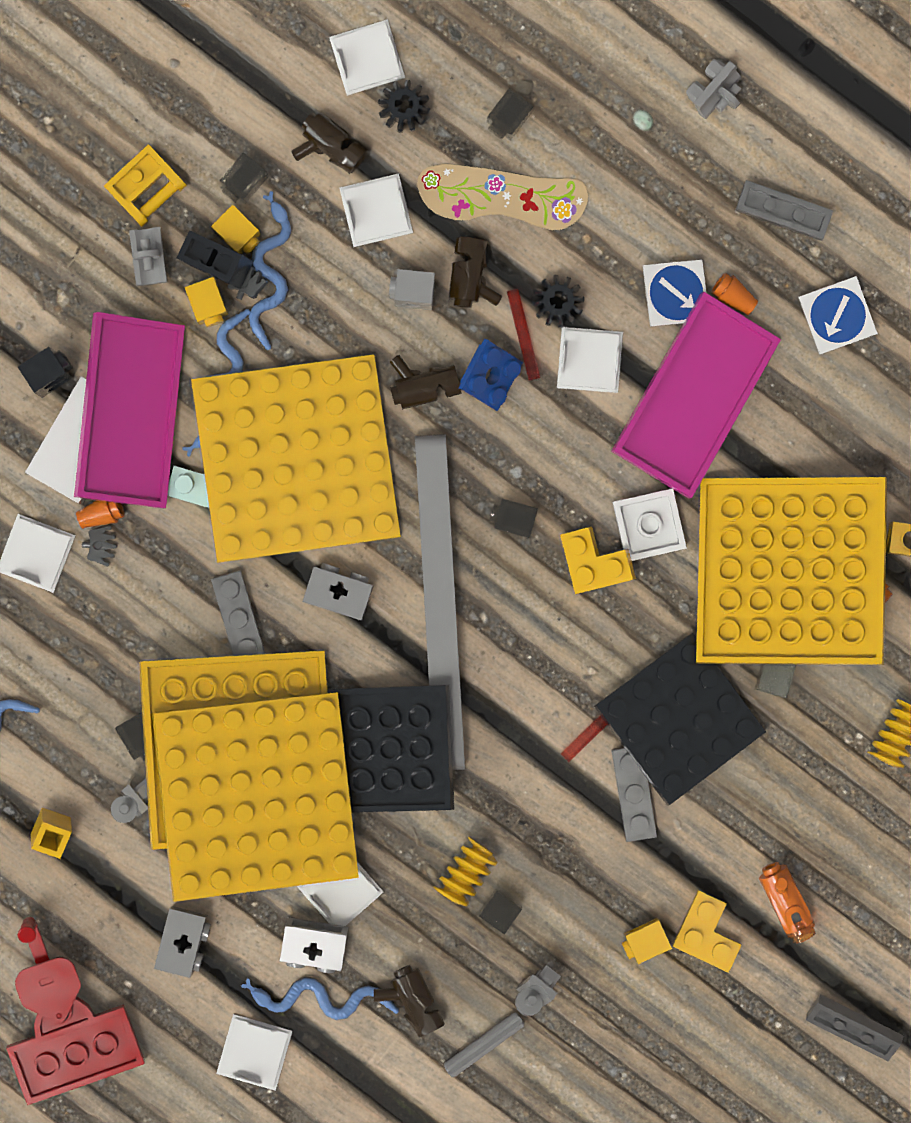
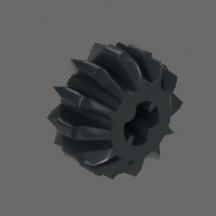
[378,80,430,133]
[532,275,585,328]

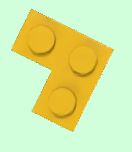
[560,527,636,594]
[672,890,741,973]

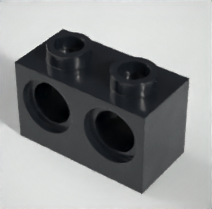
[176,230,253,289]
[18,347,73,398]

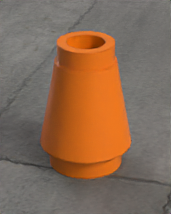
[711,273,758,315]
[76,500,125,529]

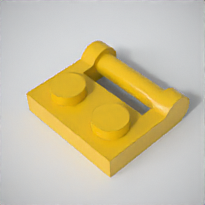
[104,144,187,227]

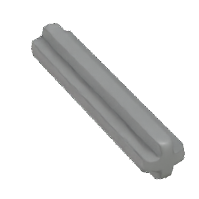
[444,1012,525,1077]

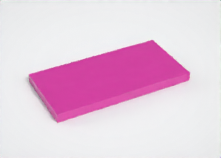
[611,292,781,499]
[74,312,185,509]

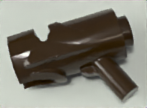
[291,112,369,174]
[449,237,502,308]
[390,355,462,410]
[374,965,445,1037]

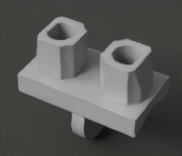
[686,59,741,119]
[129,227,168,287]
[110,778,148,823]
[515,965,561,1016]

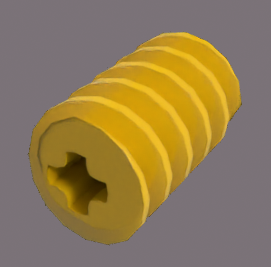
[867,699,911,768]
[433,836,498,906]

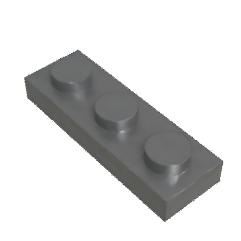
[735,180,833,241]
[211,571,266,656]
[611,748,657,842]
[806,994,904,1061]

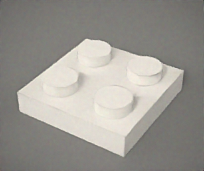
[612,489,687,561]

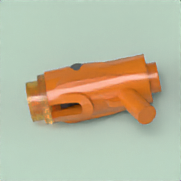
[759,862,816,943]

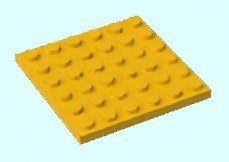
[191,354,401,563]
[696,477,887,665]
[139,651,327,850]
[152,692,359,902]

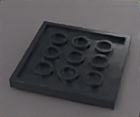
[594,633,766,806]
[328,685,454,813]

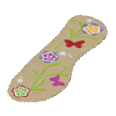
[417,164,588,230]

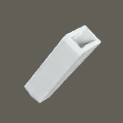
[25,377,86,505]

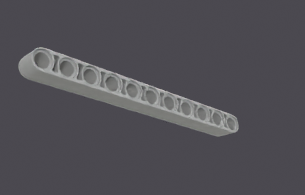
[415,434,465,770]

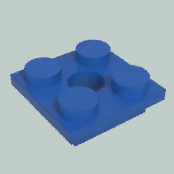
[459,339,523,411]

